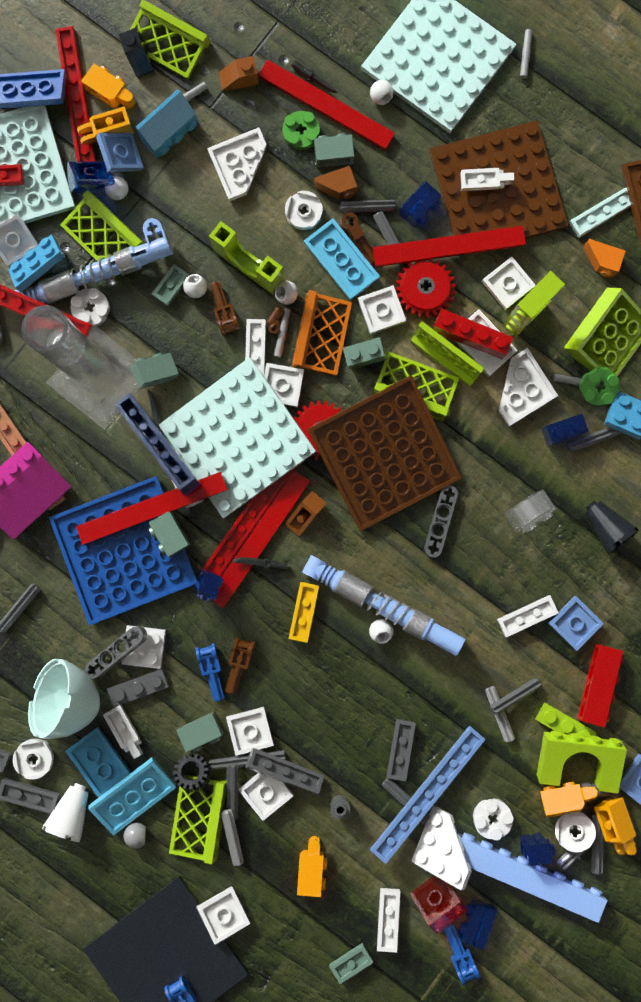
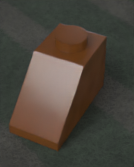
[219,56,259,92]
[314,166,357,199]
[285,491,327,536]

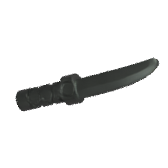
[291,60,337,93]
[147,390,162,432]
[233,557,288,571]

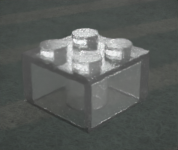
[504,490,556,533]

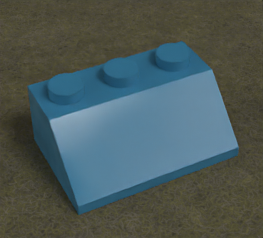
[136,89,198,159]

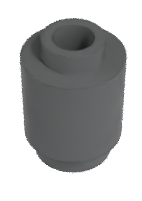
[330,795,350,820]

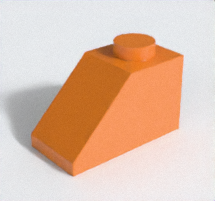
[584,239,625,278]

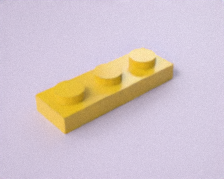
[289,582,319,643]

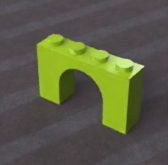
[209,221,285,295]
[503,271,565,337]
[537,731,627,793]

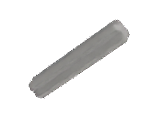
[485,686,515,743]
[221,809,244,866]

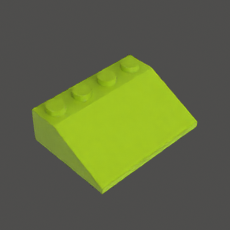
[564,288,641,376]

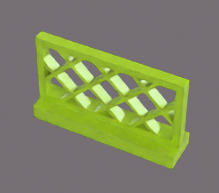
[130,0,211,79]
[61,190,145,277]
[410,322,484,387]
[372,351,459,422]
[169,774,226,864]

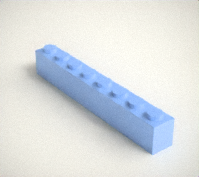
[457,832,607,923]

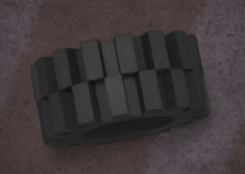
[173,753,211,792]

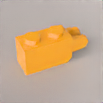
[81,64,136,109]
[77,106,134,145]
[540,782,598,818]
[594,798,637,855]
[297,836,327,897]

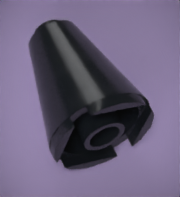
[585,501,639,555]

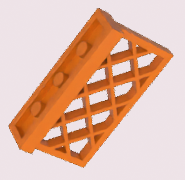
[292,290,352,376]

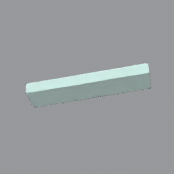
[569,188,631,238]

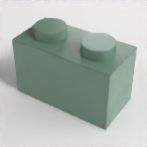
[314,133,354,168]
[343,337,387,370]
[131,353,179,390]
[149,511,191,557]
[176,712,224,753]

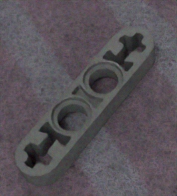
[424,485,458,558]
[85,627,147,679]

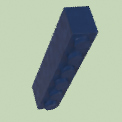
[115,393,201,496]

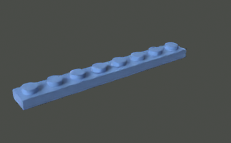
[370,726,485,864]

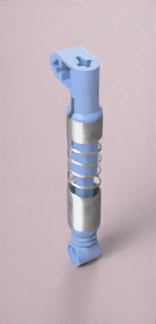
[14,218,173,304]
[302,555,465,656]

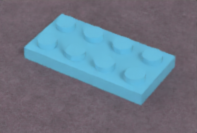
[303,218,380,301]
[89,758,176,836]

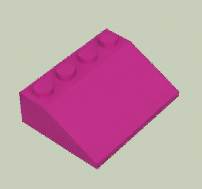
[0,442,71,540]

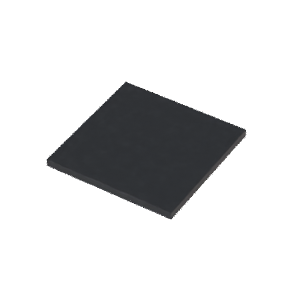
[83,875,249,1002]

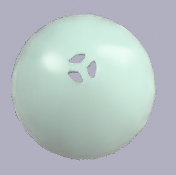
[28,659,100,739]

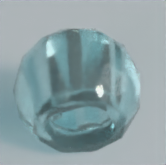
[49,253,71,275]

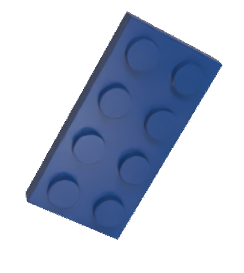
[0,69,67,109]

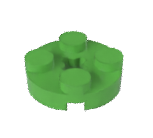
[282,111,320,150]
[580,367,620,405]

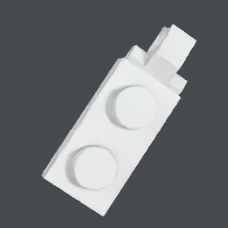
[460,168,514,191]
[103,705,143,759]

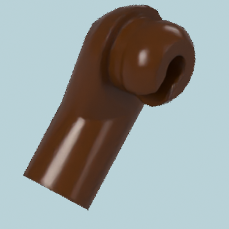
[267,306,285,335]

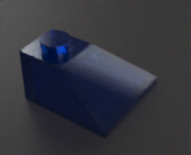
[67,161,115,193]

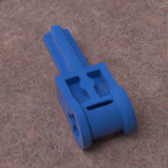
[195,643,224,701]
[444,924,481,986]
[164,976,197,1002]

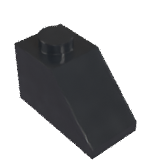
[119,27,154,77]

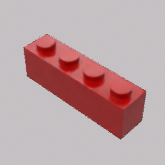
[433,308,513,359]
[577,644,624,727]

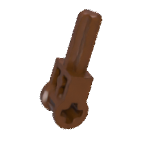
[340,212,375,265]
[210,281,240,336]
[225,636,255,694]

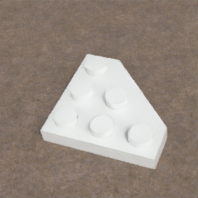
[207,128,267,202]
[499,348,558,426]
[411,806,472,890]

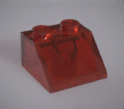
[410,875,469,934]

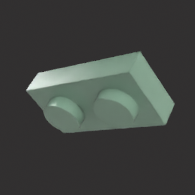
[152,264,190,306]
[329,943,373,984]

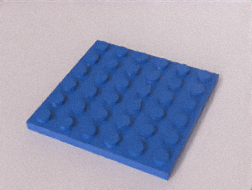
[49,476,198,626]

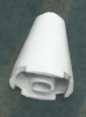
[42,783,89,842]

